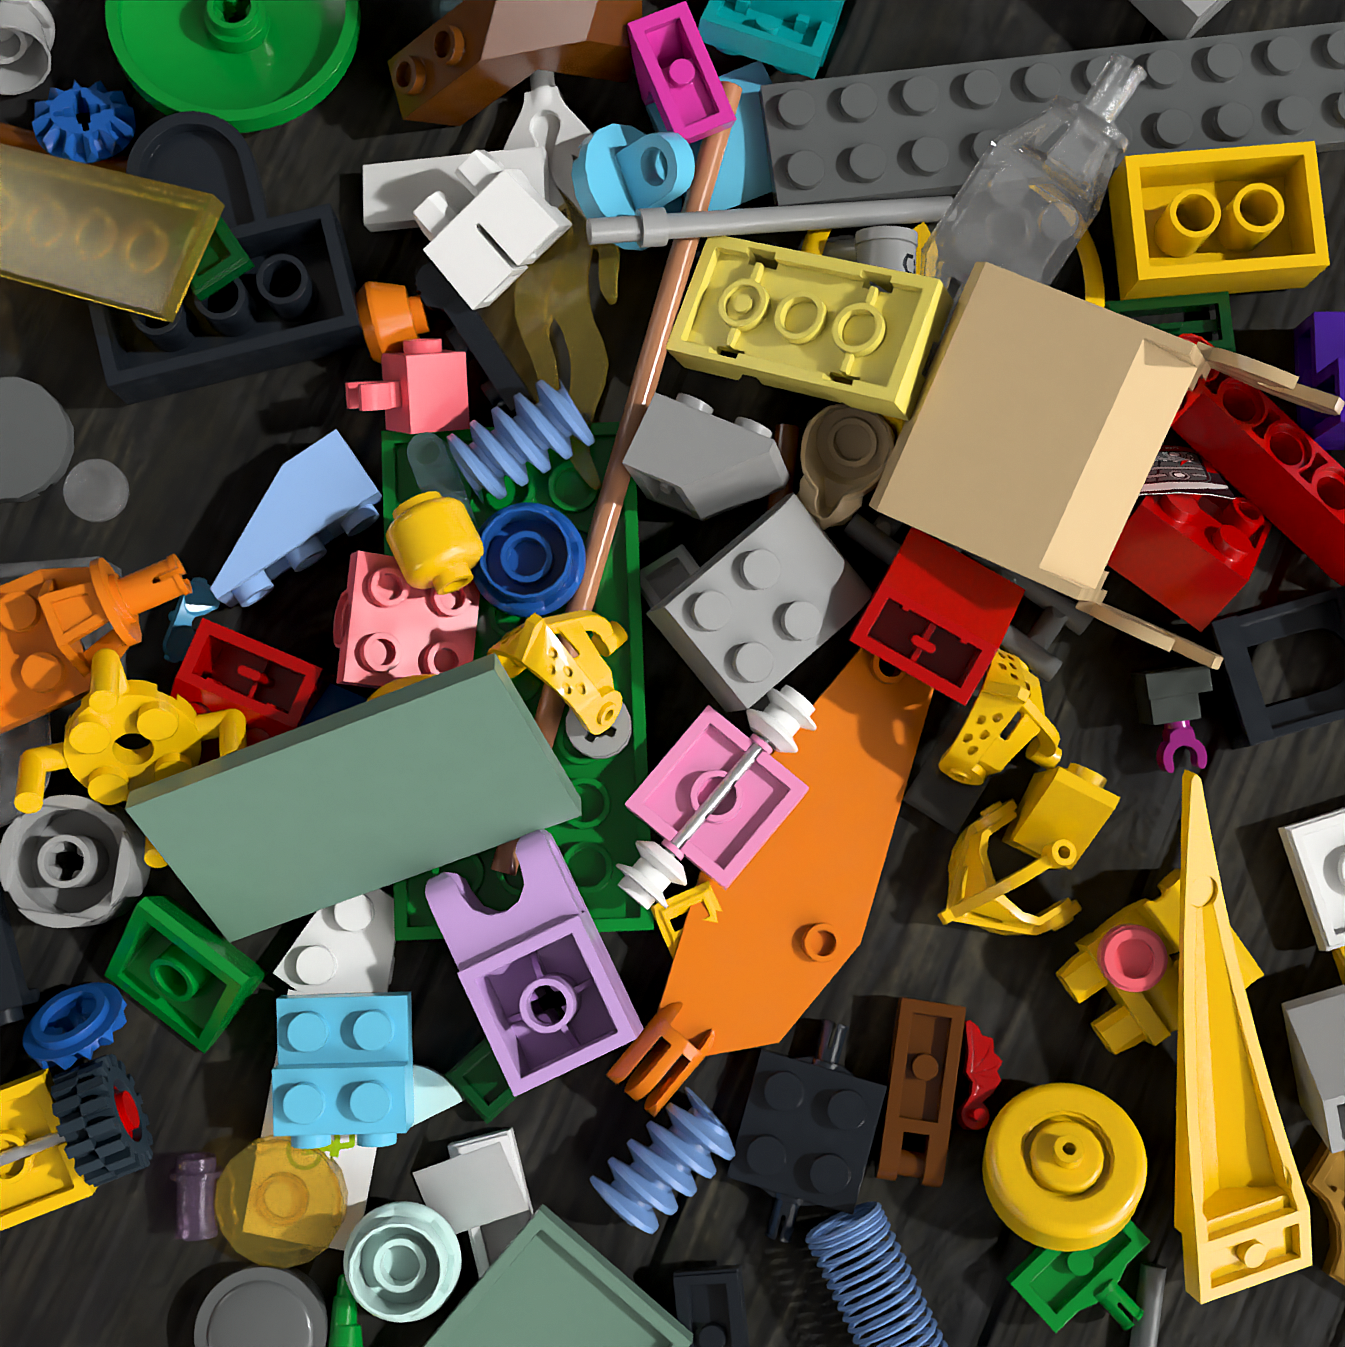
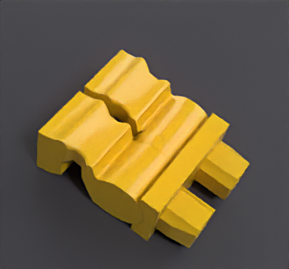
[1055,868,1264,1054]

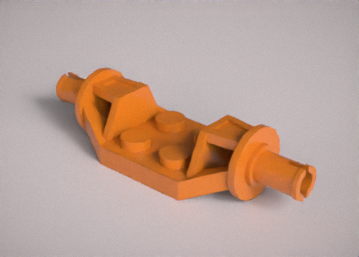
[0,554,192,734]

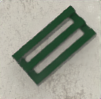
[1105,291,1236,353]

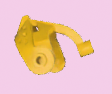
[487,610,628,735]
[938,649,1062,785]
[937,798,1082,936]

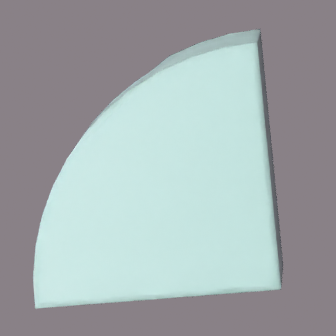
[411,1064,465,1127]

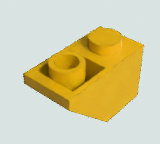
[1002,763,1120,870]

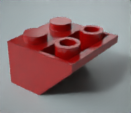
[1107,460,1272,632]
[848,527,1026,706]

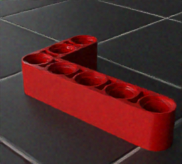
[1170,333,1345,586]

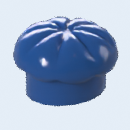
[471,502,586,617]

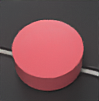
[1097,923,1168,992]

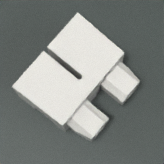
[412,150,573,310]

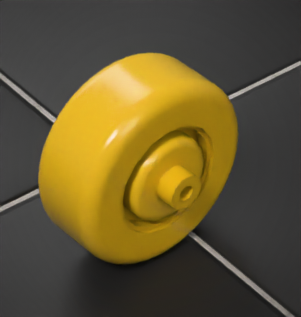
[982,1082,1147,1252]

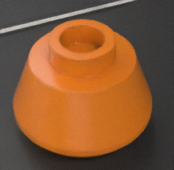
[356,281,430,364]

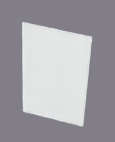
[413,1141,529,1234]

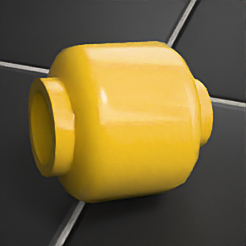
[386,491,484,595]

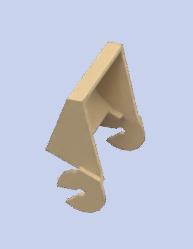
[869,262,1345,670]

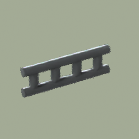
[842,487,1094,683]

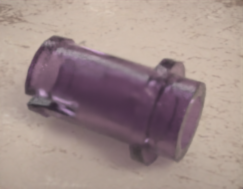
[169,1152,223,1241]

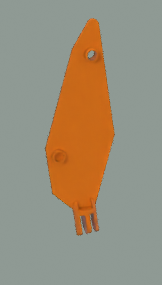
[606,647,934,1117]

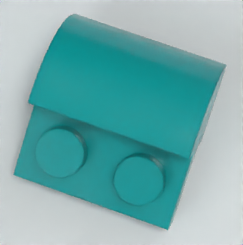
[698,0,845,79]

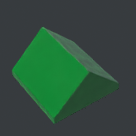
[104,895,268,1054]

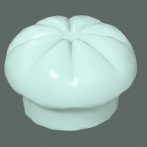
[343,1201,462,1323]

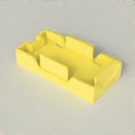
[666,236,954,421]

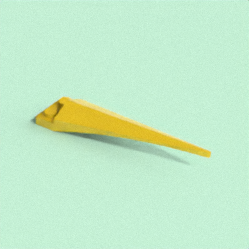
[1174,769,1312,1304]

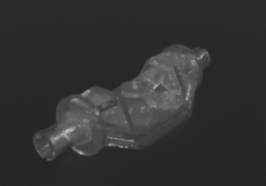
[920,52,1147,378]

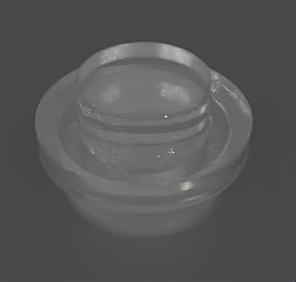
[63,459,129,523]

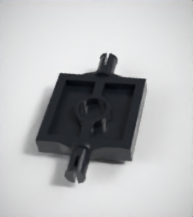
[727,1019,887,1243]

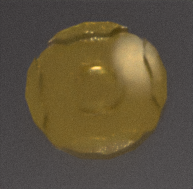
[214,1135,349,1269]

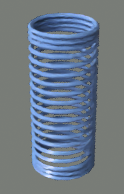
[805,1201,948,1347]

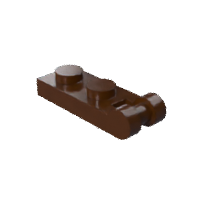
[874,996,966,1188]

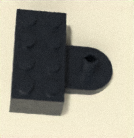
[79,111,367,405]

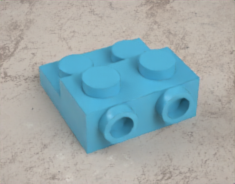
[272,992,414,1149]

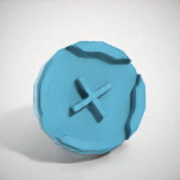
[571,123,695,251]

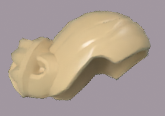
[796,403,896,530]

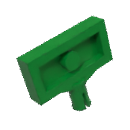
[1006,1220,1151,1333]

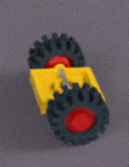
[0,1054,153,1231]

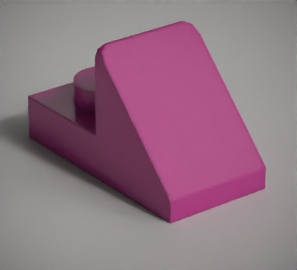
[627,1,736,144]

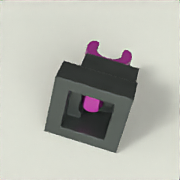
[1131,664,1213,773]

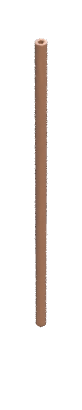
[491,81,742,876]

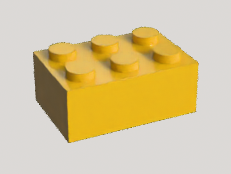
[1108,141,1330,300]

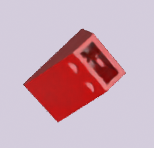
[170,618,336,765]

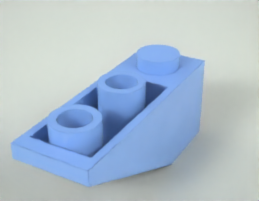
[210,429,383,608]

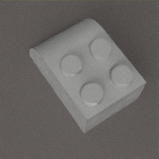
[646,492,873,712]

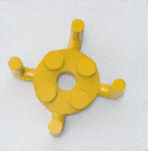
[14,648,247,868]

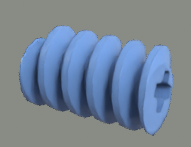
[447,379,595,503]
[590,1087,736,1234]

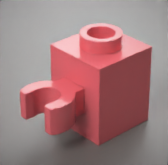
[345,338,470,434]

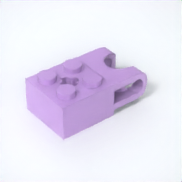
[425,829,644,1097]

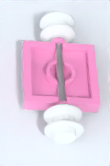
[616,685,817,910]

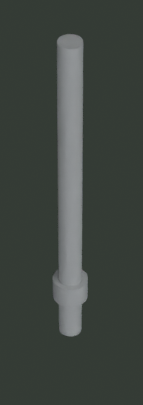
[586,196,955,248]

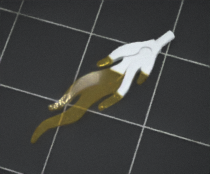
[504,70,620,490]

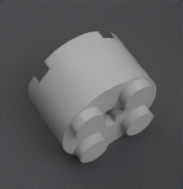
[0,795,151,928]

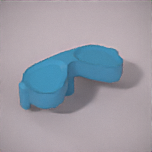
[163,577,221,663]

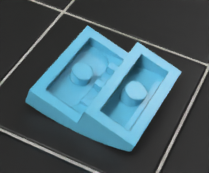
[646,61,773,211]

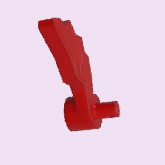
[956,1020,1003,1130]

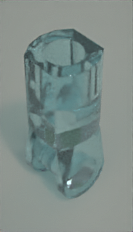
[407,432,479,531]

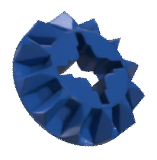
[32,79,136,163]
[23,982,127,1070]

